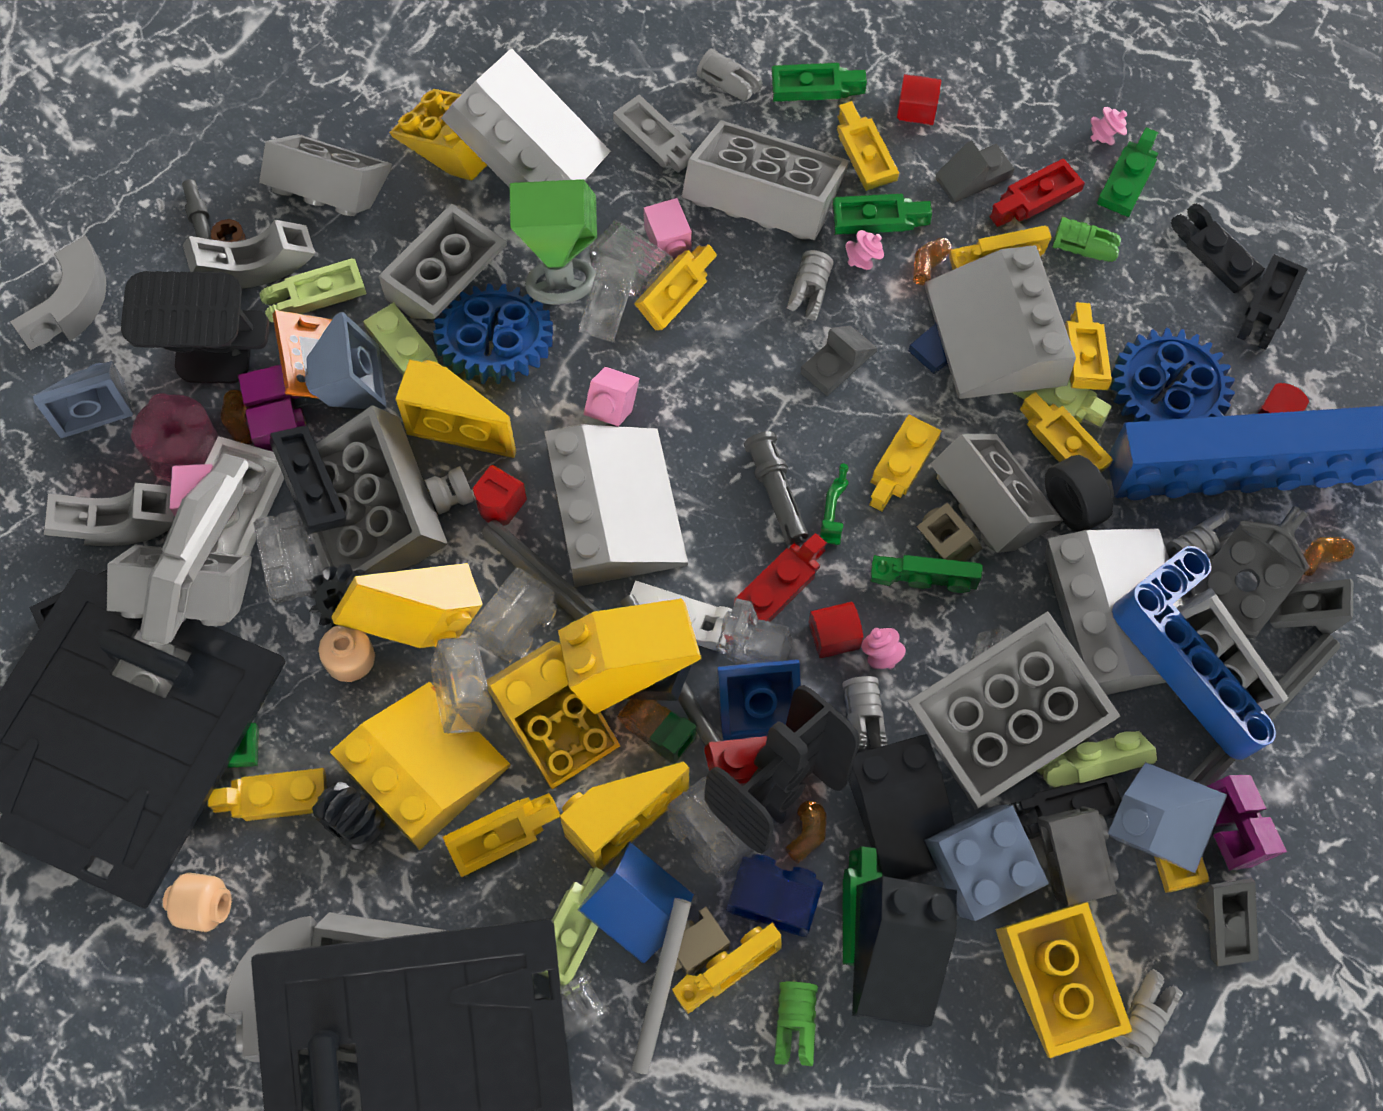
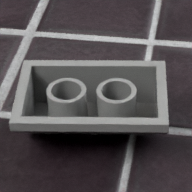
[259,134,392,216]
[379,203,507,319]
[930,434,1063,553]
[107,545,252,626]
[1177,588,1288,710]

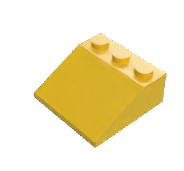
[330,682,511,851]

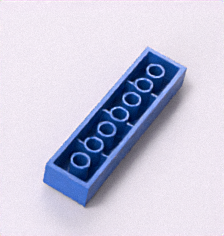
[1109,406,1383,500]

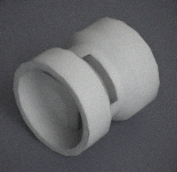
[424,466,474,515]

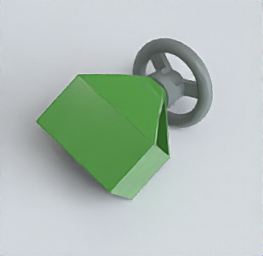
[509,179,597,305]

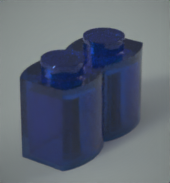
[726,854,824,937]

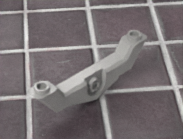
[140,453,266,645]

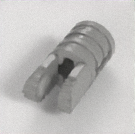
[697,48,763,101]
[787,250,833,321]
[1166,509,1233,558]
[842,676,887,752]
[1114,969,1183,1058]

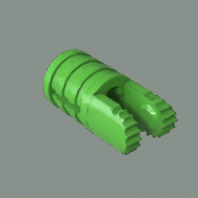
[1052,216,1121,262]
[774,982,818,1066]

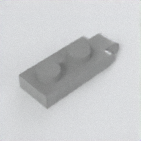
[613,95,693,172]

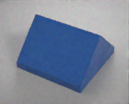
[716,660,801,741]
[577,842,694,963]

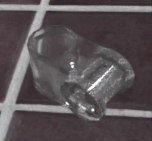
[548,973,612,1040]

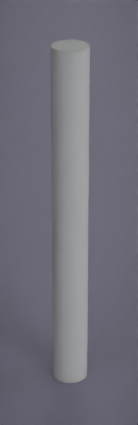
[632,898,691,1074]

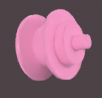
[1090,107,1127,145]
[845,231,884,270]
[861,628,906,669]

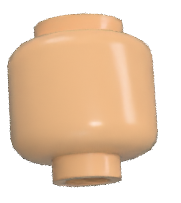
[318,625,375,682]
[163,873,232,932]

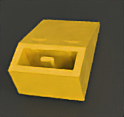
[389,89,487,181]
[483,640,620,789]

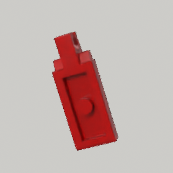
[989,159,1085,227]
[734,533,827,629]

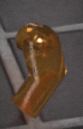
[913,237,952,285]
[221,389,253,445]
[1303,537,1355,576]
[785,801,827,864]

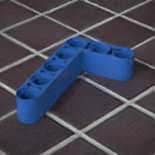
[1112,546,1276,760]

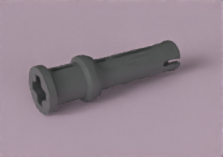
[743,431,809,545]

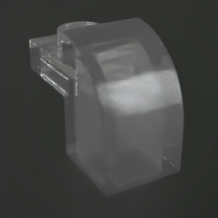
[716,598,794,665]

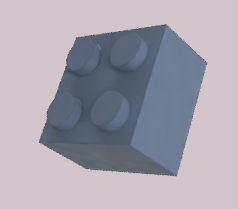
[924,805,1049,921]

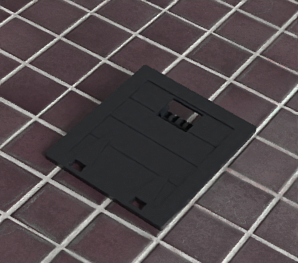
[0,569,286,909]
[251,918,574,1111]

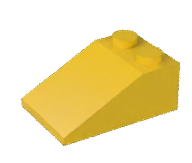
[395,359,516,458]
[332,563,483,649]
[558,598,702,715]
[560,762,689,870]
[995,902,1133,1058]

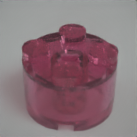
[131,393,218,482]

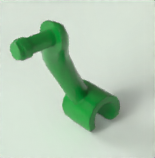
[820,464,849,545]

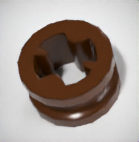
[210,219,246,242]

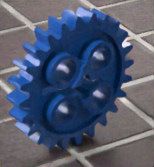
[433,283,553,384]
[1110,328,1235,422]

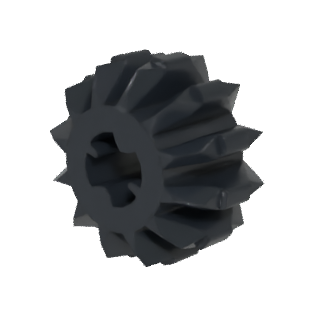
[306,563,365,627]
[312,782,386,850]

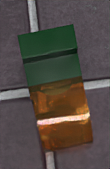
[617,699,696,765]

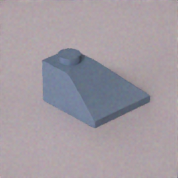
[305,312,387,409]
[33,361,134,439]
[1108,762,1227,873]

